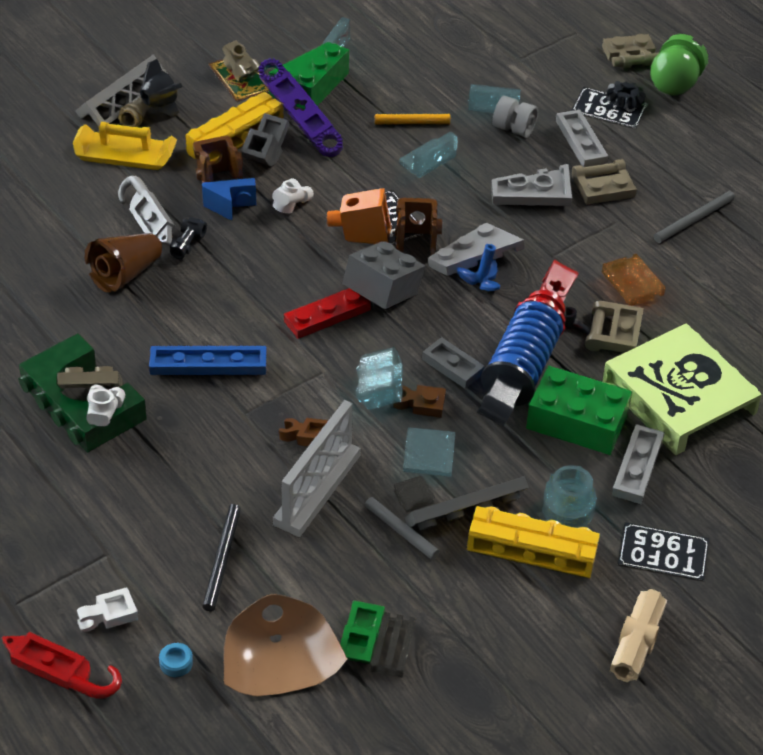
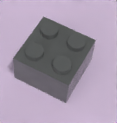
[342,241,425,309]

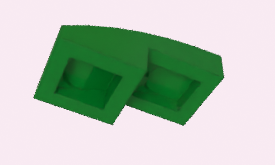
[340,600,385,664]

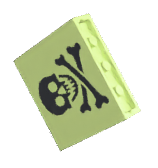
[602,323,762,456]

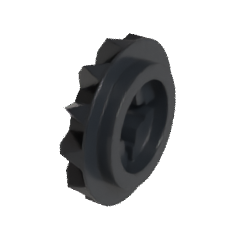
[606,81,646,109]

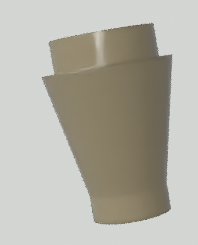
[119,97,150,127]

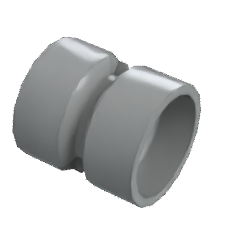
[492,95,538,138]

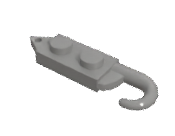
[118,176,174,245]

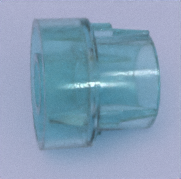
[542,465,597,528]

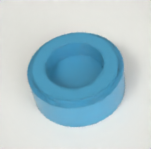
[159,643,193,677]

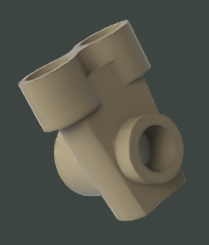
[222,40,259,82]

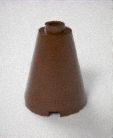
[84,233,162,293]

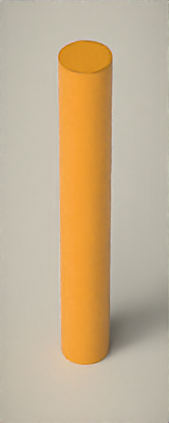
[375,114,450,124]

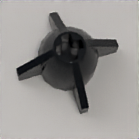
[140,59,183,117]

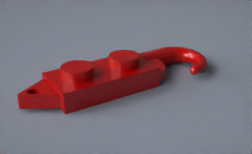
[2,632,122,699]

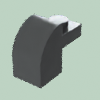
[241,113,290,166]

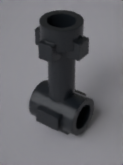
[170,217,207,259]

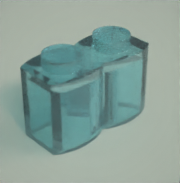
[356,347,403,410]

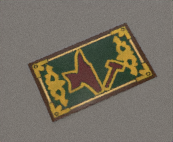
[208,59,269,101]

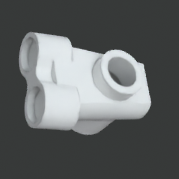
[272,178,314,213]
[87,384,125,426]

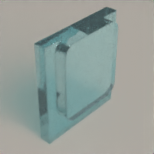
[403,428,455,476]

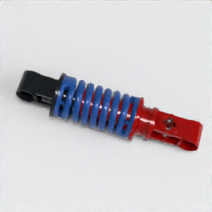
[477,260,579,427]

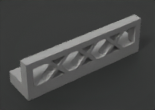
[75,54,168,127]

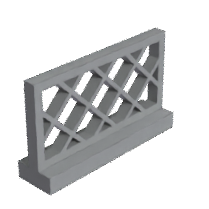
[273,400,361,537]

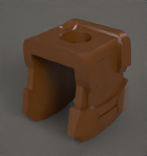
[193,135,243,183]
[394,198,442,256]

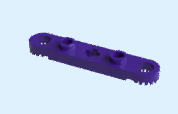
[259,58,343,157]

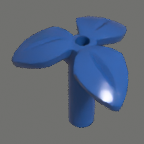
[457,244,500,291]

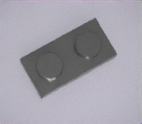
[422,337,485,389]

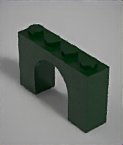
[18,333,147,453]

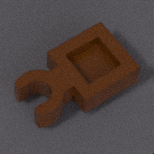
[393,385,446,418]
[279,418,329,446]

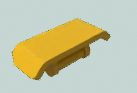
[73,121,177,170]

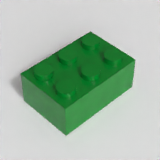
[526,365,632,455]

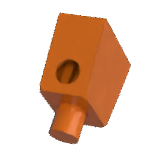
[327,188,391,244]

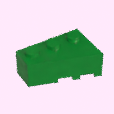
[268,42,349,110]

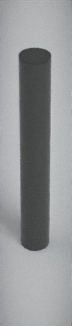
[365,497,440,560]

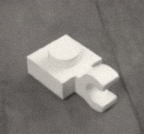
[77,588,138,632]

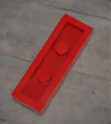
[284,288,371,339]

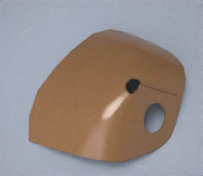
[224,594,348,696]

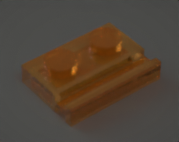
[601,254,666,306]

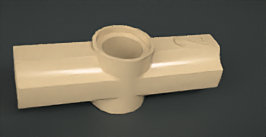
[610,589,667,682]

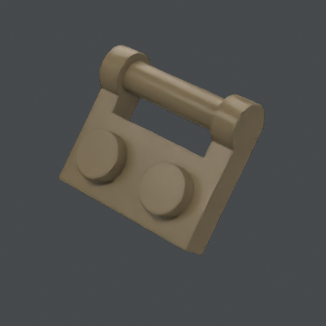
[572,159,637,205]
[585,301,644,353]

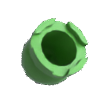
[650,34,708,96]

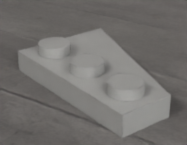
[491,164,572,206]
[428,223,525,276]

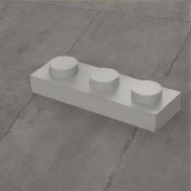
[556,109,608,167]
[612,424,665,504]

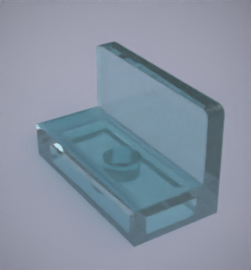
[468,84,521,113]
[399,132,458,178]

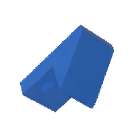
[202,178,256,220]

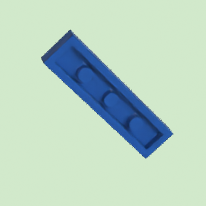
[149,346,267,375]

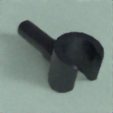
[564,307,591,335]

